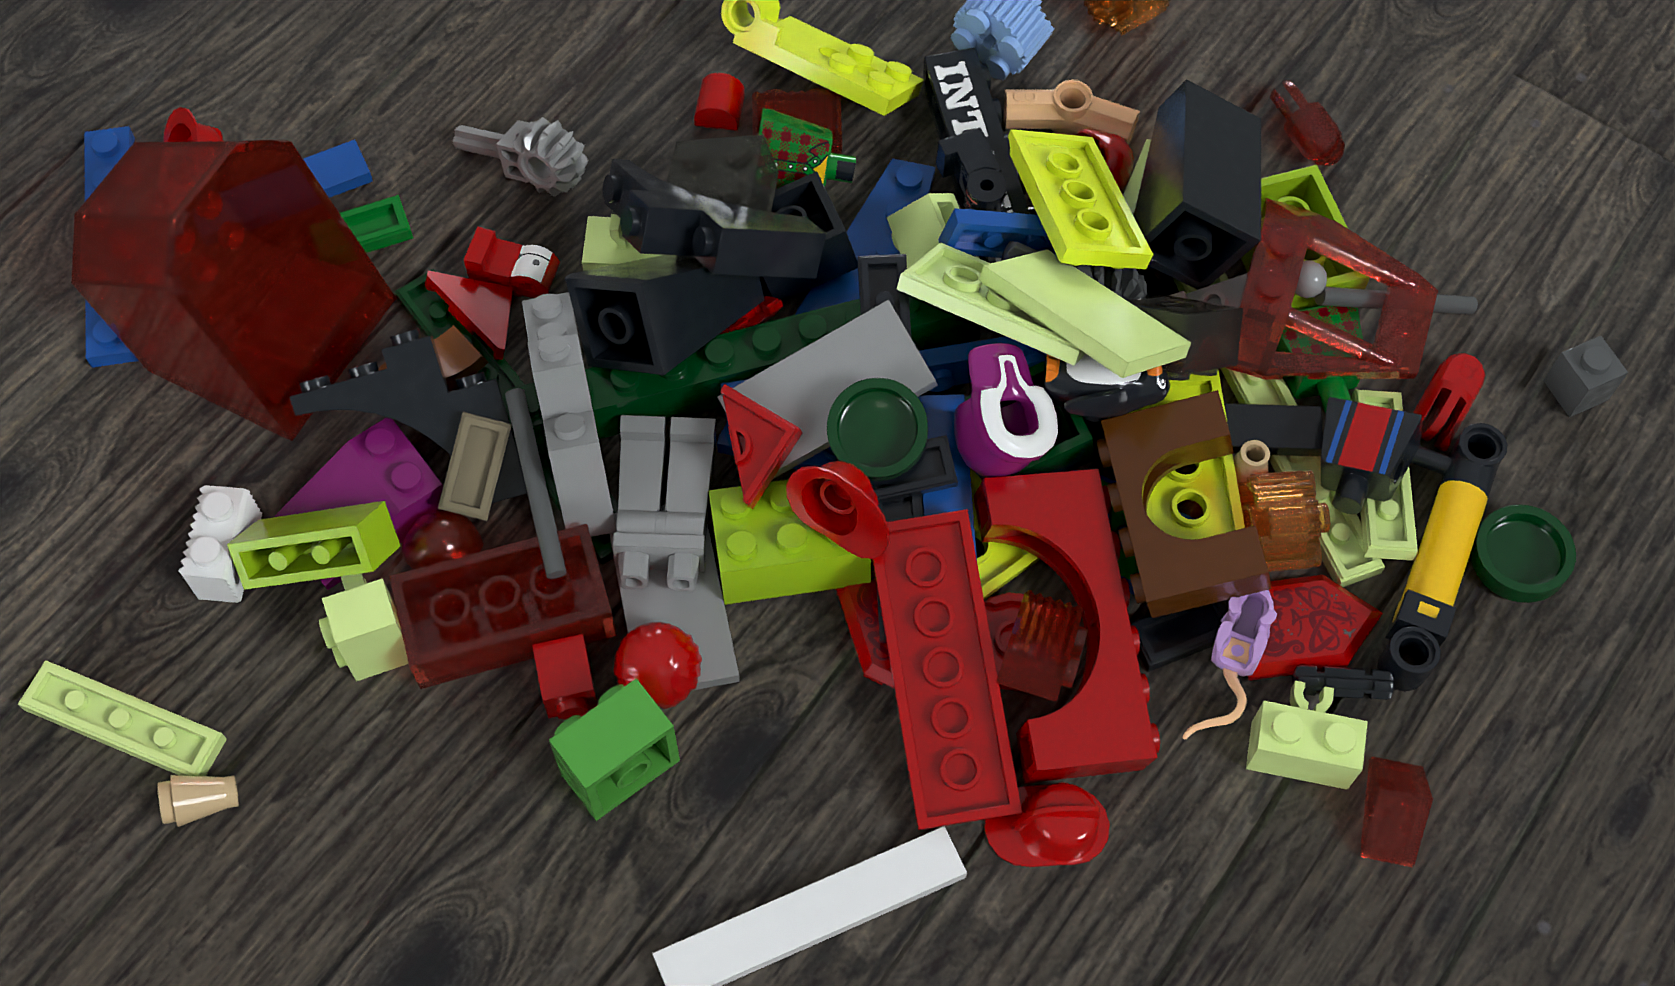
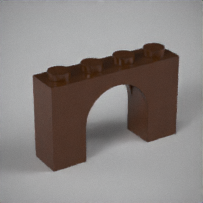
[1096,390,1271,618]

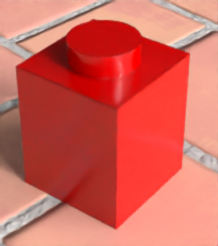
[532,634,598,720]

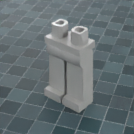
[613,415,717,591]

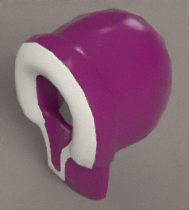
[954,343,1058,477]

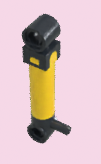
[1377,423,1508,692]

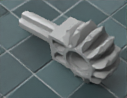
[452,117,589,197]

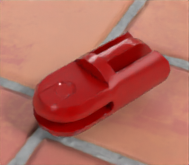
[1413,353,1485,451]

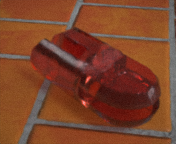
[1270,80,1345,166]

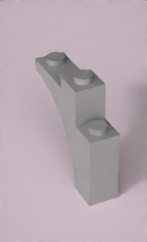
[522,292,617,541]

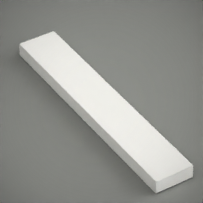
[652,826,967,986]

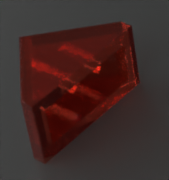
[1360,756,1433,867]

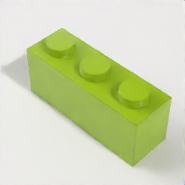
[227,501,400,590]

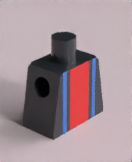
[1321,397,1422,514]

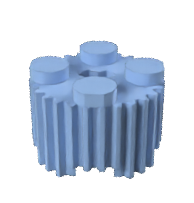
[951,0,1054,80]

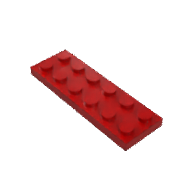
[872,509,1022,831]

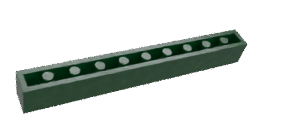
[502,295,980,455]

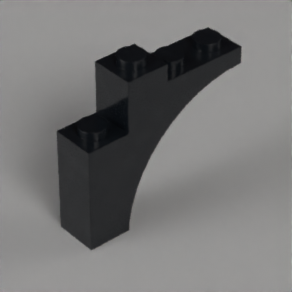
[602,159,826,279]
[290,329,527,504]

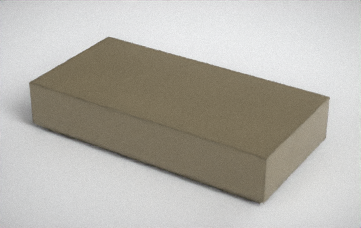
[438,411,512,521]

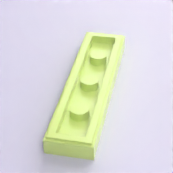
[1351,389,1418,561]
[18,660,227,776]

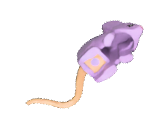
[1182,590,1277,740]

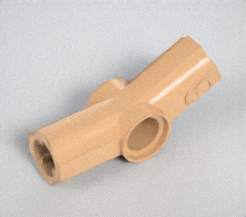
[1003,80,1140,145]

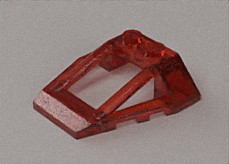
[1218,198,1438,380]

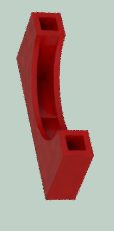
[974,469,1160,783]

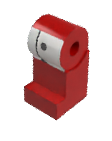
[464,226,560,298]

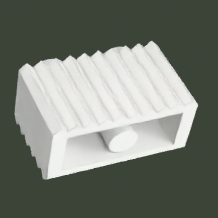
[178,485,262,603]

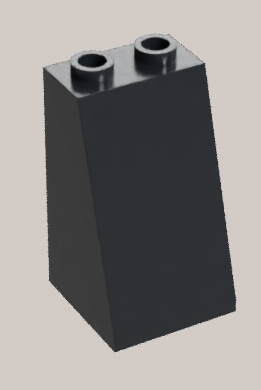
[1134,79,1261,290]
[565,255,764,375]

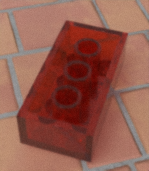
[389,524,617,689]

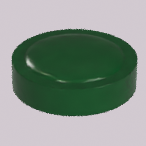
[827,378,928,481]
[1470,505,1576,603]

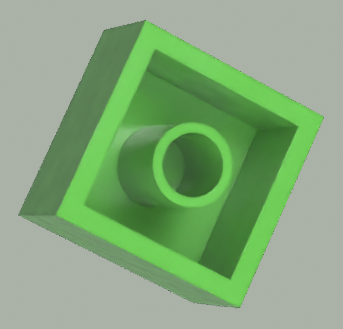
[549,678,680,821]

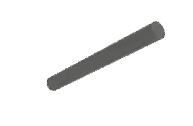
[1314,287,1478,315]
[505,388,567,579]

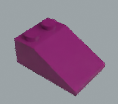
[275,417,450,590]

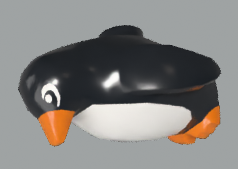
[1043,354,1171,422]

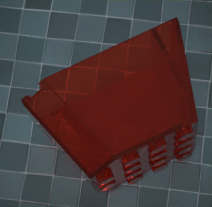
[71,139,396,441]

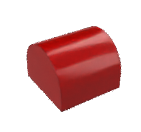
[694,73,745,131]

